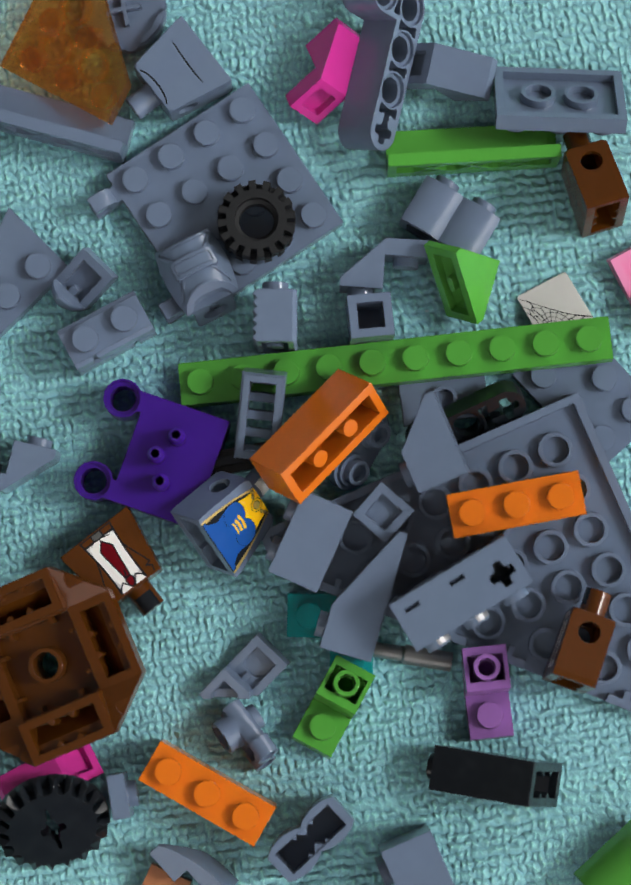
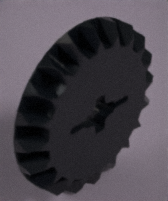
[0,774,110,871]

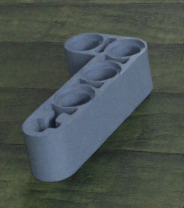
[338,0,425,151]

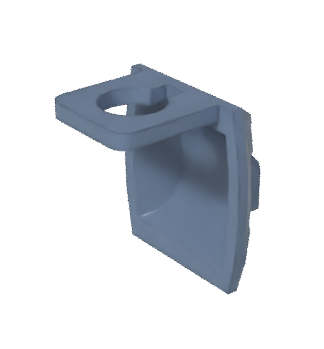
[154,228,239,326]

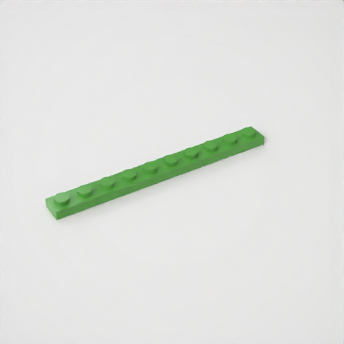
[178,316,613,408]

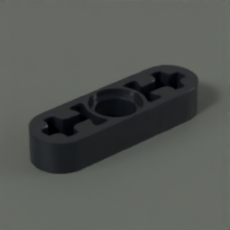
[405,380,526,445]

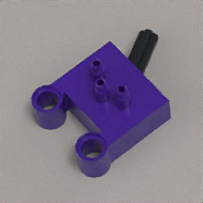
[74,379,266,525]

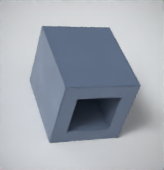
[345,291,395,345]

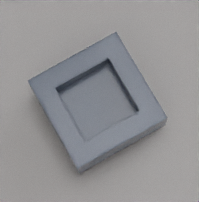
[352,481,415,544]
[106,771,140,821]

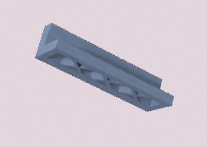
[0,85,136,164]

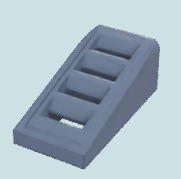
[234,367,288,459]

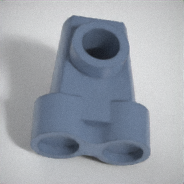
[212,699,278,772]

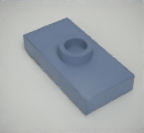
[398,376,490,427]

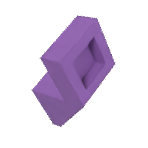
[461,644,514,742]

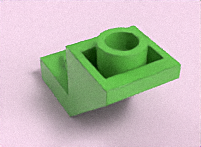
[291,655,375,759]

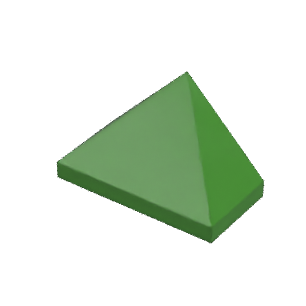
[424,240,500,324]

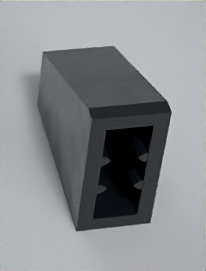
[426,745,563,807]

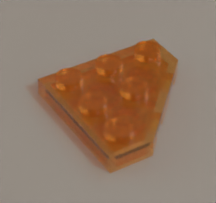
[0,0,132,125]

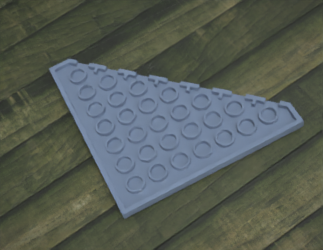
[262,392,631,711]

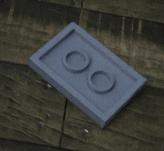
[493,66,628,135]
[511,357,631,461]

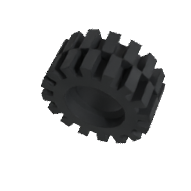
[217,180,296,264]

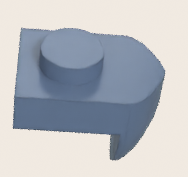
[51,247,119,312]

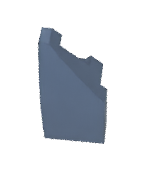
[199,632,290,699]
[149,844,239,885]

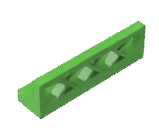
[385,126,562,178]

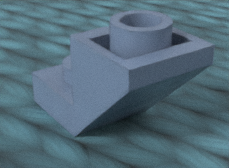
[406,43,498,101]
[339,237,429,295]
[0,435,61,494]

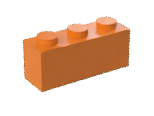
[249,369,389,504]
[445,470,587,539]
[138,739,277,846]

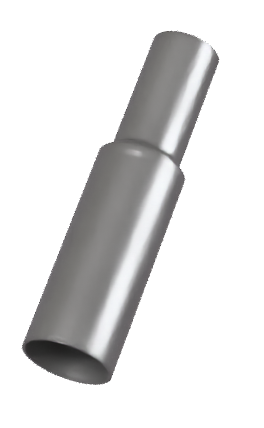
[373,642,453,672]

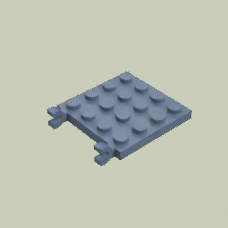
[87,83,343,325]

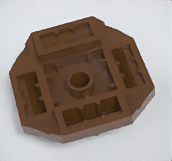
[0,566,146,767]

